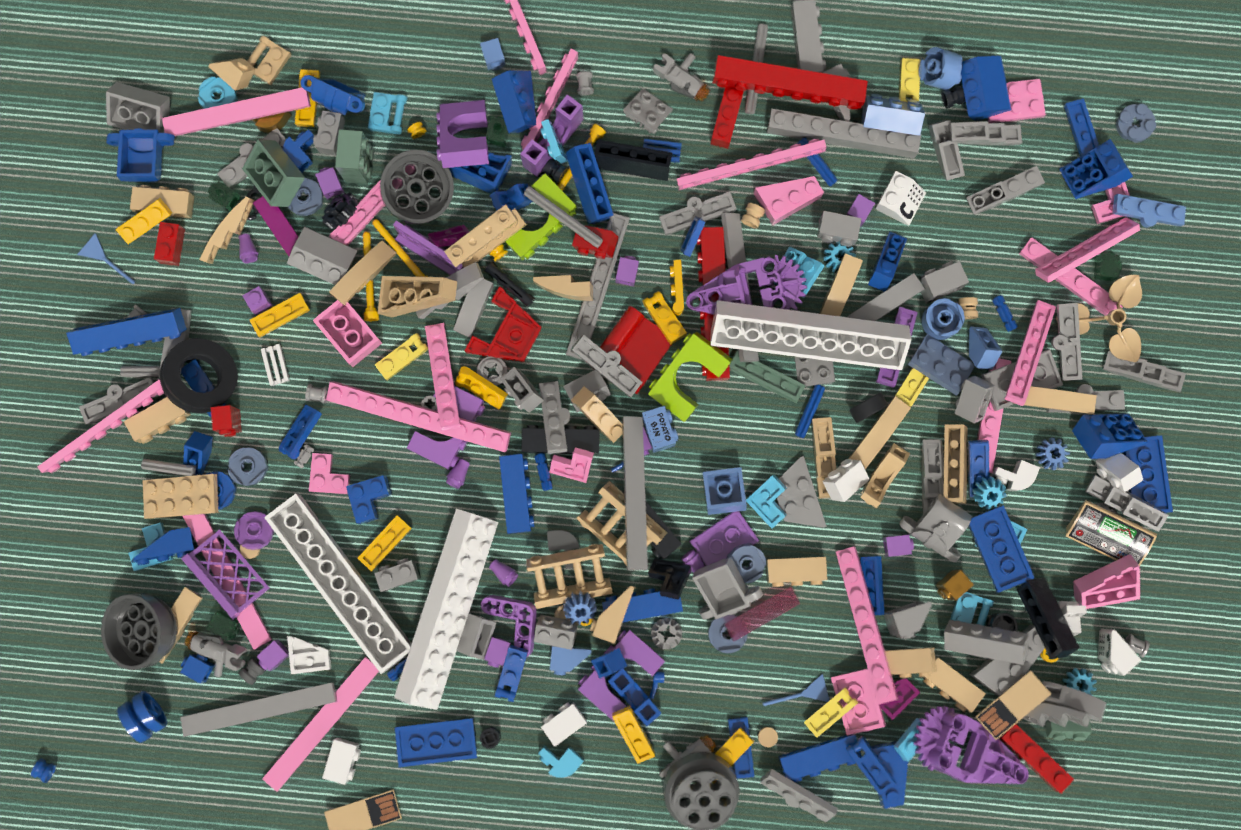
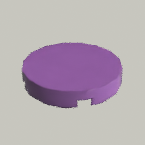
[234,511,274,550]

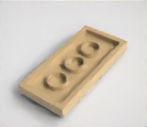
[143,474,219,519]

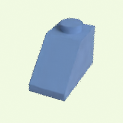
[969,326,1003,369]
[550,646,591,675]

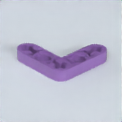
[481,595,537,657]

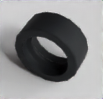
[849,392,888,423]

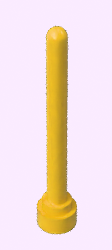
[557,124,606,191]
[373,219,428,277]
[363,232,379,322]

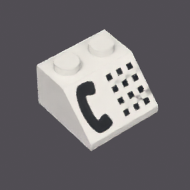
[875,171,926,226]
[1098,629,1141,676]

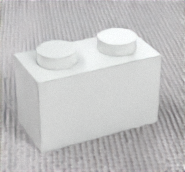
[1095,453,1143,493]
[822,459,870,502]
[541,702,587,746]
[322,738,361,785]

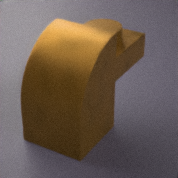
[252,112,291,133]

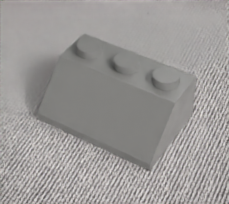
[106,82,170,133]
[287,227,358,285]
[883,601,932,639]

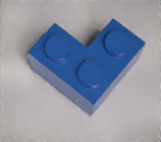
[346,475,392,524]

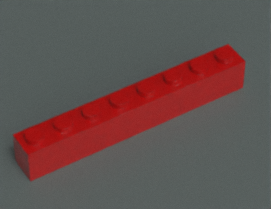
[712,55,868,110]
[697,227,730,381]

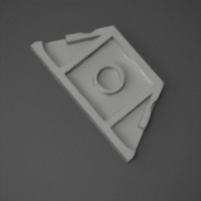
[776,456,827,528]

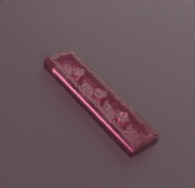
[724,587,800,641]

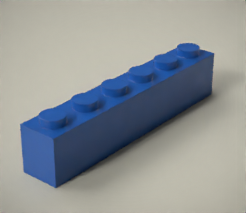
[66,308,187,356]

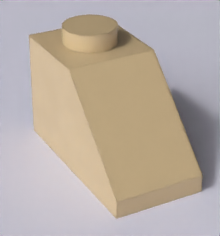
[209,58,255,91]

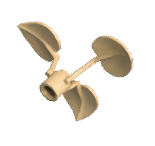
[1056,275,1142,362]

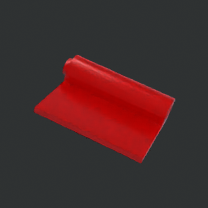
[591,306,672,395]

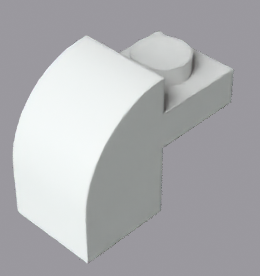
[991,460,1040,491]
[1058,601,1087,636]

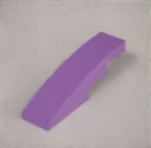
[876,307,918,388]

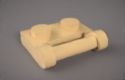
[248,35,291,85]

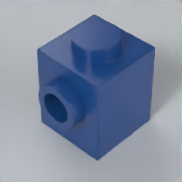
[592,648,627,679]
[180,653,215,684]

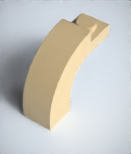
[860,443,910,508]

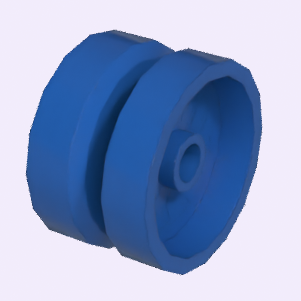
[117,691,167,743]

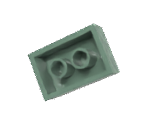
[335,129,374,184]
[242,139,305,207]

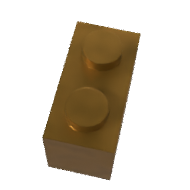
[935,570,974,600]

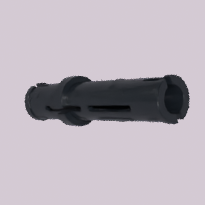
[485,262,536,308]

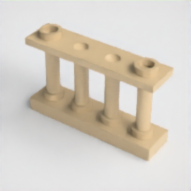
[444,205,527,267]
[576,481,667,566]
[526,544,613,609]

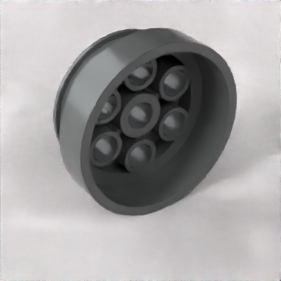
[380,150,454,224]
[101,593,177,670]
[663,752,740,830]

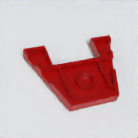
[464,286,542,362]

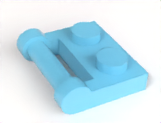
[368,92,407,134]
[950,592,994,626]

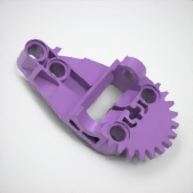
[686,255,807,315]
[914,706,1028,784]

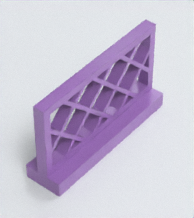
[393,221,464,275]
[181,530,270,620]

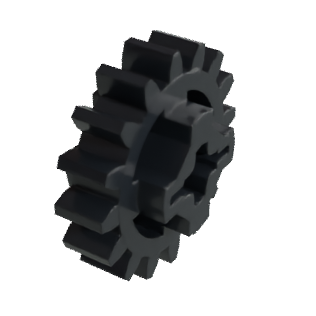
[322,192,359,229]

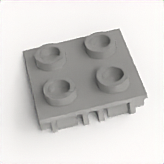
[623,88,673,134]
[795,356,835,387]

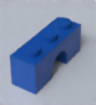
[608,668,662,726]

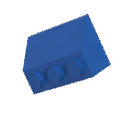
[961,56,1012,121]

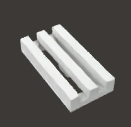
[261,344,290,386]

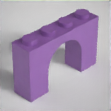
[520,95,584,177]
[437,100,489,168]
[407,386,485,470]
[578,630,665,721]

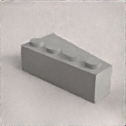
[969,625,1045,697]

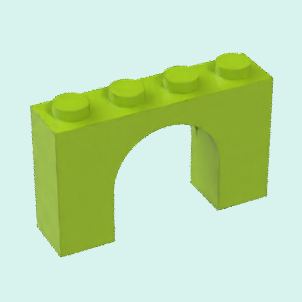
[505,174,577,261]
[648,332,733,422]

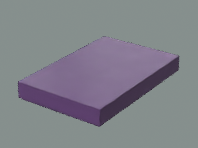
[689,511,759,566]

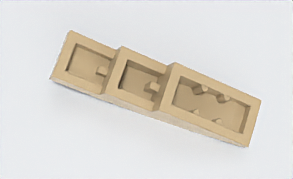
[199,197,255,264]
[329,241,397,306]
[819,253,863,317]
[1013,386,1097,414]
[849,396,911,469]
[812,417,836,499]
[159,587,203,663]

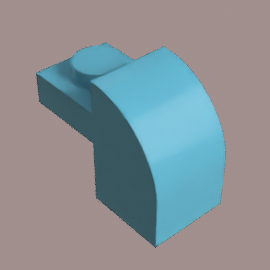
[538,746,584,778]

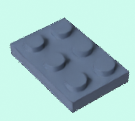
[908,334,975,396]

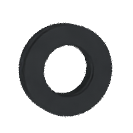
[159,338,238,413]

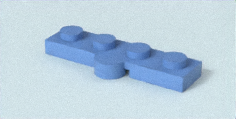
[1112,194,1186,228]

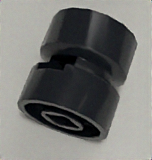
[986,613,1018,631]

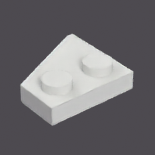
[287,636,331,674]

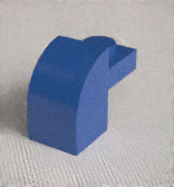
[283,129,314,173]
[490,184,533,211]

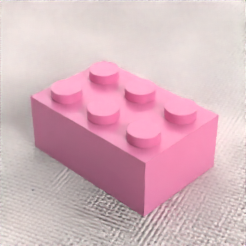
[313,300,382,367]

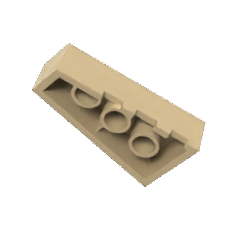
[378,276,457,317]

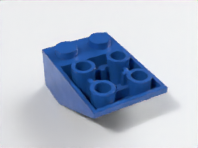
[1059,139,1133,199]
[1072,414,1148,459]

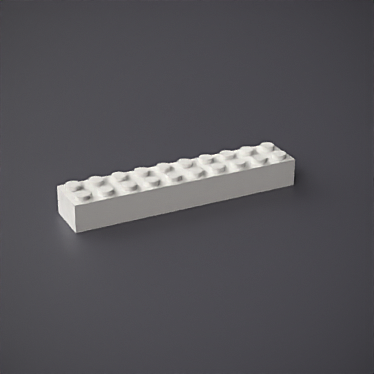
[711,301,911,370]
[264,494,412,674]
[394,509,498,710]

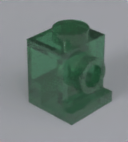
[208,181,241,211]

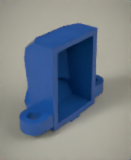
[301,75,366,115]
[106,128,174,182]

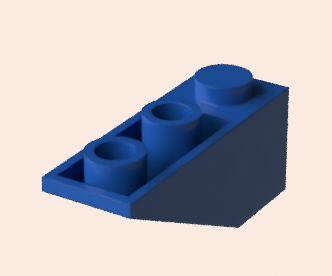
[868,232,907,292]
[131,527,194,565]

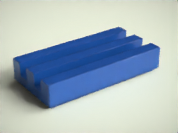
[643,139,681,163]
[680,216,705,257]

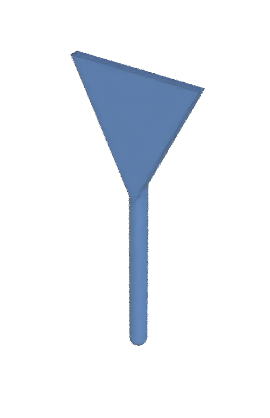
[77,233,135,284]
[763,674,830,706]

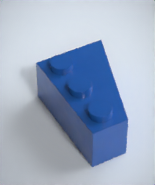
[492,70,537,133]
[449,152,512,194]
[870,741,908,809]

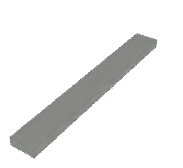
[721,212,759,362]
[566,213,630,361]
[622,416,648,571]
[180,682,337,737]

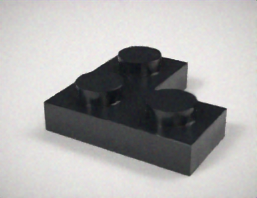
[648,558,692,600]

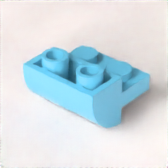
[774,247,824,298]

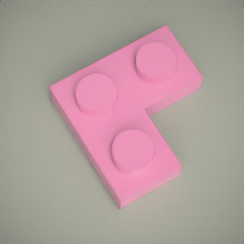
[1091,182,1130,224]
[549,447,594,483]
[309,453,350,494]

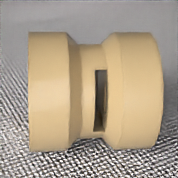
[741,203,765,228]
[958,297,978,319]

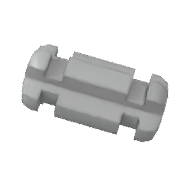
[294,444,314,468]

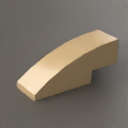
[533,275,593,301]

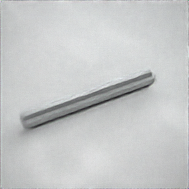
[745,24,768,115]
[524,187,603,248]

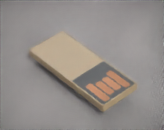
[976,671,1051,740]
[324,789,402,830]

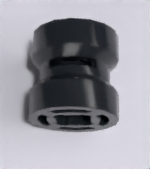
[941,85,966,109]
[542,158,568,184]
[480,727,501,749]

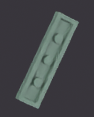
[729,351,805,403]

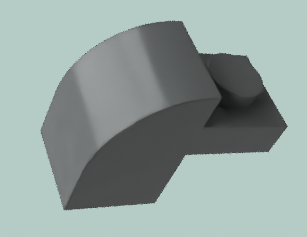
[547,530,580,569]

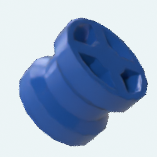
[31,758,56,783]

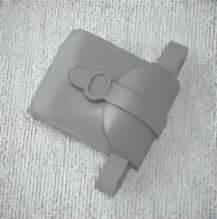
[899,494,972,562]
[692,558,763,620]

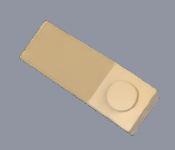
[590,586,634,644]

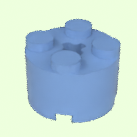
[919,47,962,90]
[922,298,965,340]

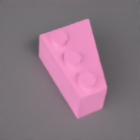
[754,176,824,225]
[1073,554,1140,609]

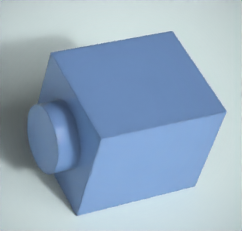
[480,38,506,70]

